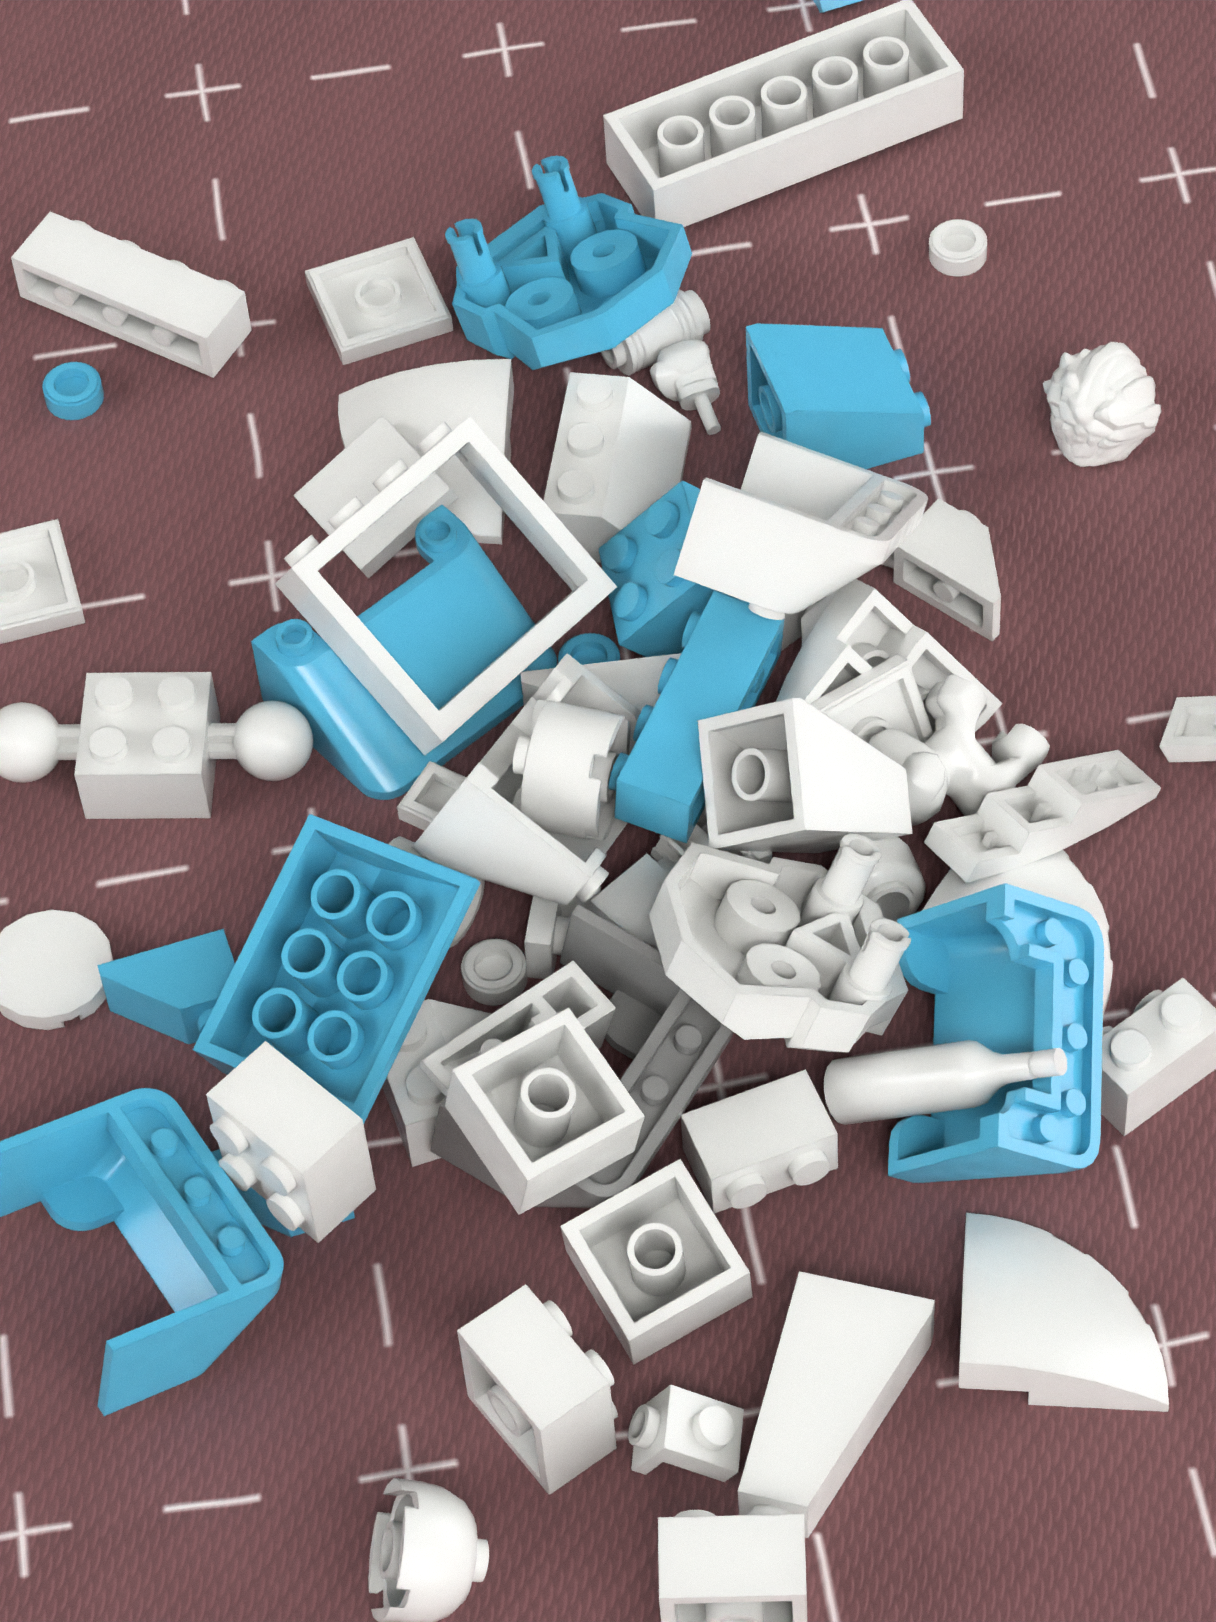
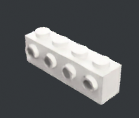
[11,211,252,378]

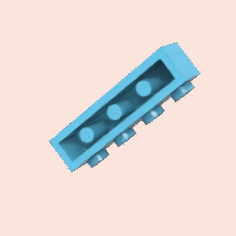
[608,591,784,844]

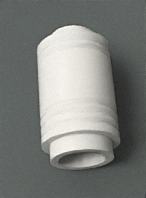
[601,289,710,376]

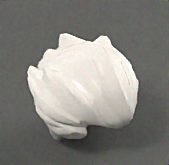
[1043,342,1162,467]

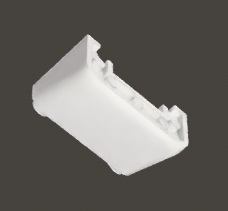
[412,653,641,906]

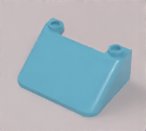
[251,505,557,800]

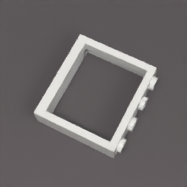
[275,416,617,756]

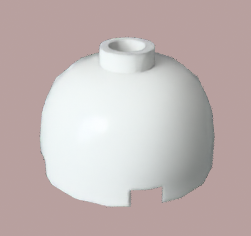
[368,1478,489,1622]

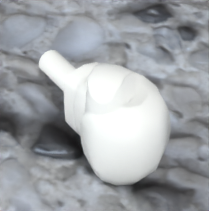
[650,340,721,435]

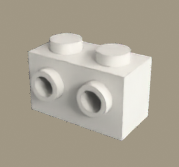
[1101,978,1216,1136]
[681,1069,838,1214]

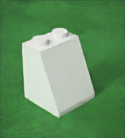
[698,698,912,853]

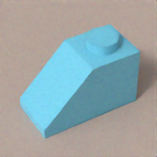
[97,929,235,1044]

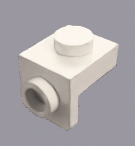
[628,1385,744,1482]

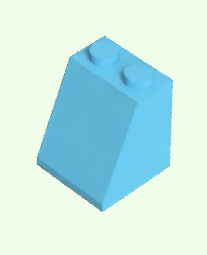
[746,323,931,469]

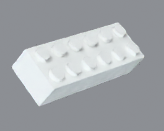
[603,0,964,227]

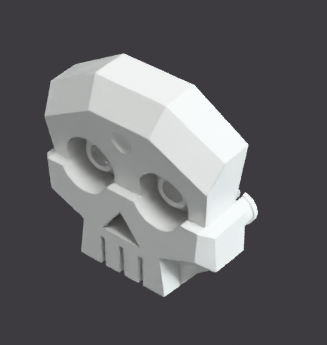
[649,833,911,1053]

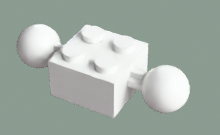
[0,672,313,819]

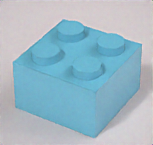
[598,480,749,657]

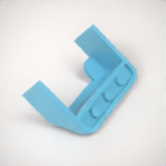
[0,1088,284,1416]

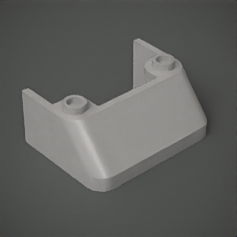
[430,904,734,1208]

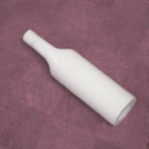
[824,1040,1067,1125]

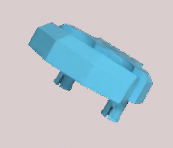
[445,156,692,370]

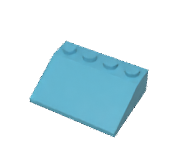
[193,814,481,1124]

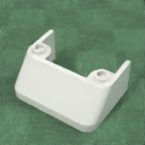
[674,432,928,620]

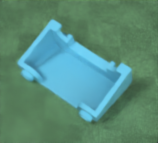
[888,883,1104,1183]

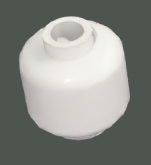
[862,837,925,922]

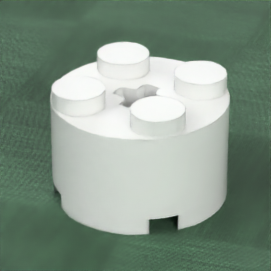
[513,699,630,841]

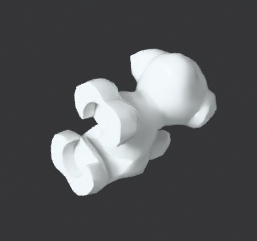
[869,675,1050,825]

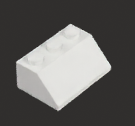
[543,372,692,563]

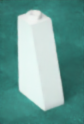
[738,1271,935,1538]

